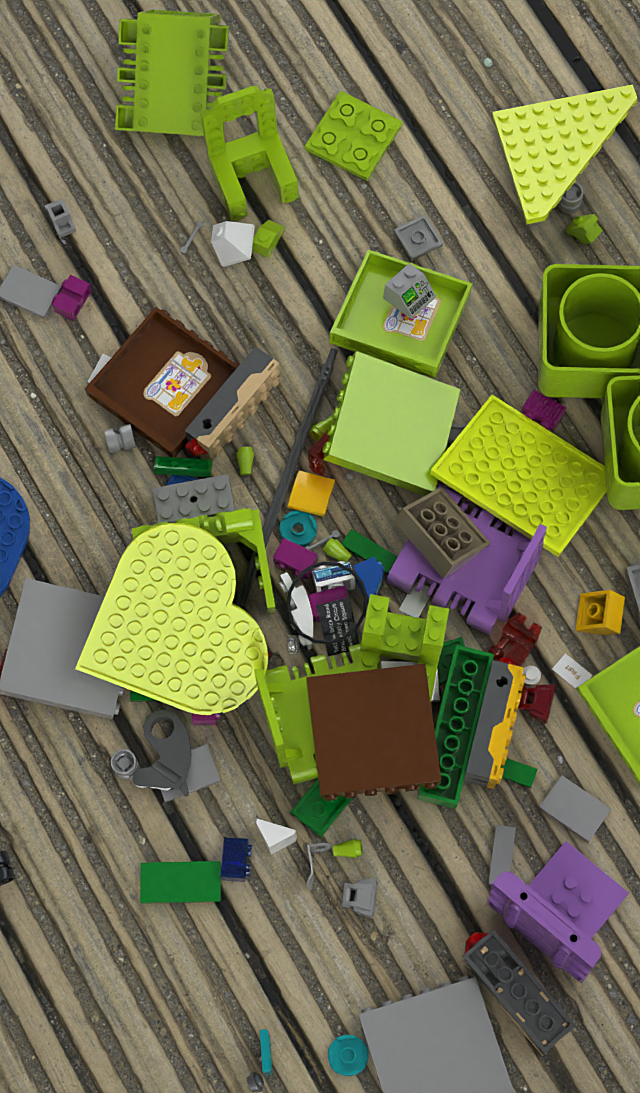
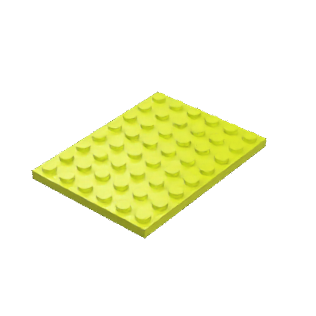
[430,395,607,557]

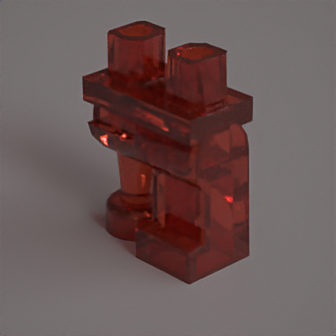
[488,612,542,667]

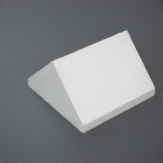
[256,819,297,854]

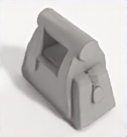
[341,878,378,919]

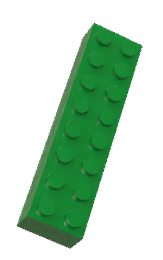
[417,644,494,809]

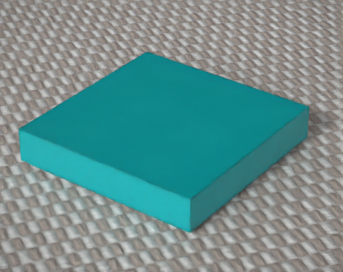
[260,1029,273,1076]

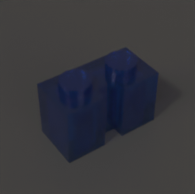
[221,837,252,882]

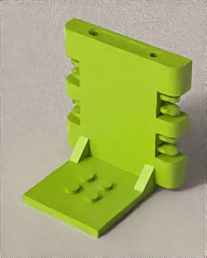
[115,9,229,136]
[132,508,276,614]
[254,643,381,785]

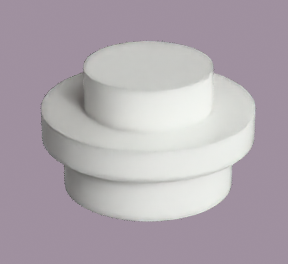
[522,666,541,685]

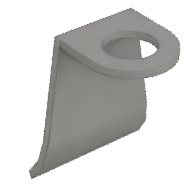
[306,843,331,890]

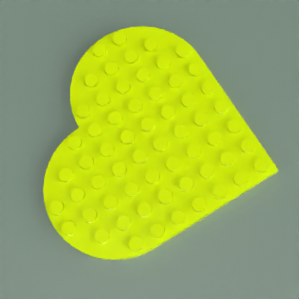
[75,523,268,715]

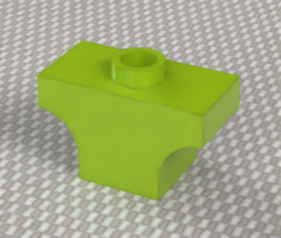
[565,214,603,245]

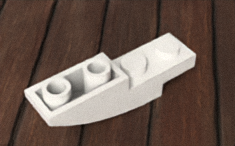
[279,572,314,650]

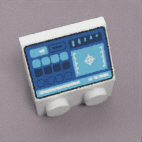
[312,561,355,593]

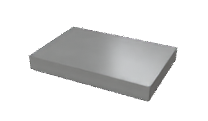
[0,265,62,319]
[152,744,221,802]
[539,775,611,843]

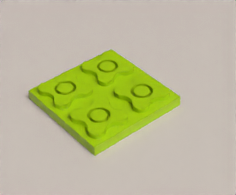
[304,90,403,181]

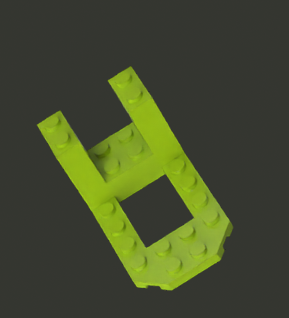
[201,86,299,221]
[356,594,449,702]

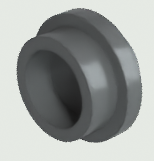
[247,1072,264,1092]

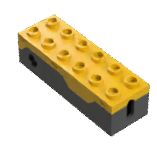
[463,657,526,789]

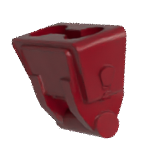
[518,684,555,724]

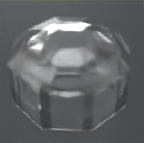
[287,635,300,655]

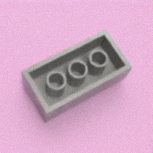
[153,474,235,523]

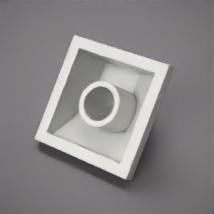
[211,221,255,267]

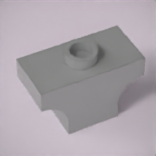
[45,199,76,238]

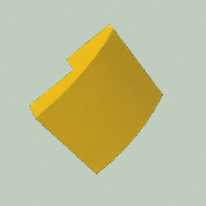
[288,471,335,517]

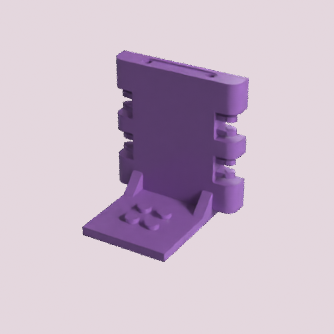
[387,483,547,635]
[487,841,629,983]

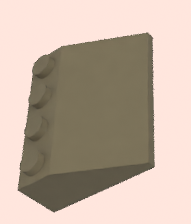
[394,487,491,579]

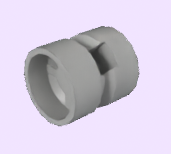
[558,182,584,214]
[105,424,136,454]
[111,749,139,780]

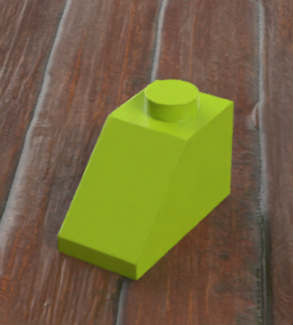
[252,220,285,258]

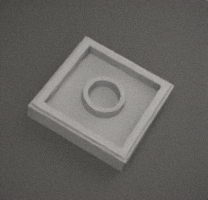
[394,214,443,262]

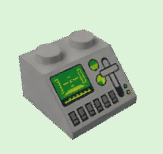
[383,263,436,319]

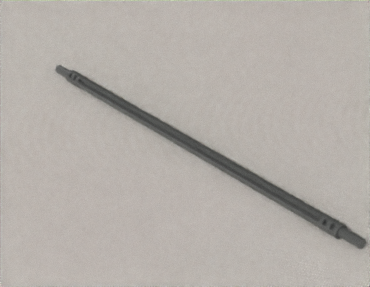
[234,348,338,609]

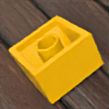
[575,590,625,636]

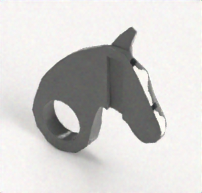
[132,709,191,797]

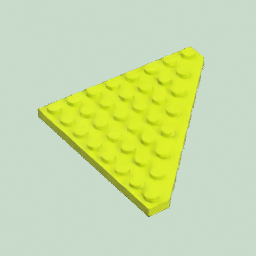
[492,84,637,224]

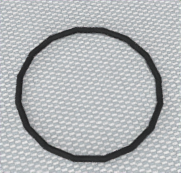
[286,561,368,644]

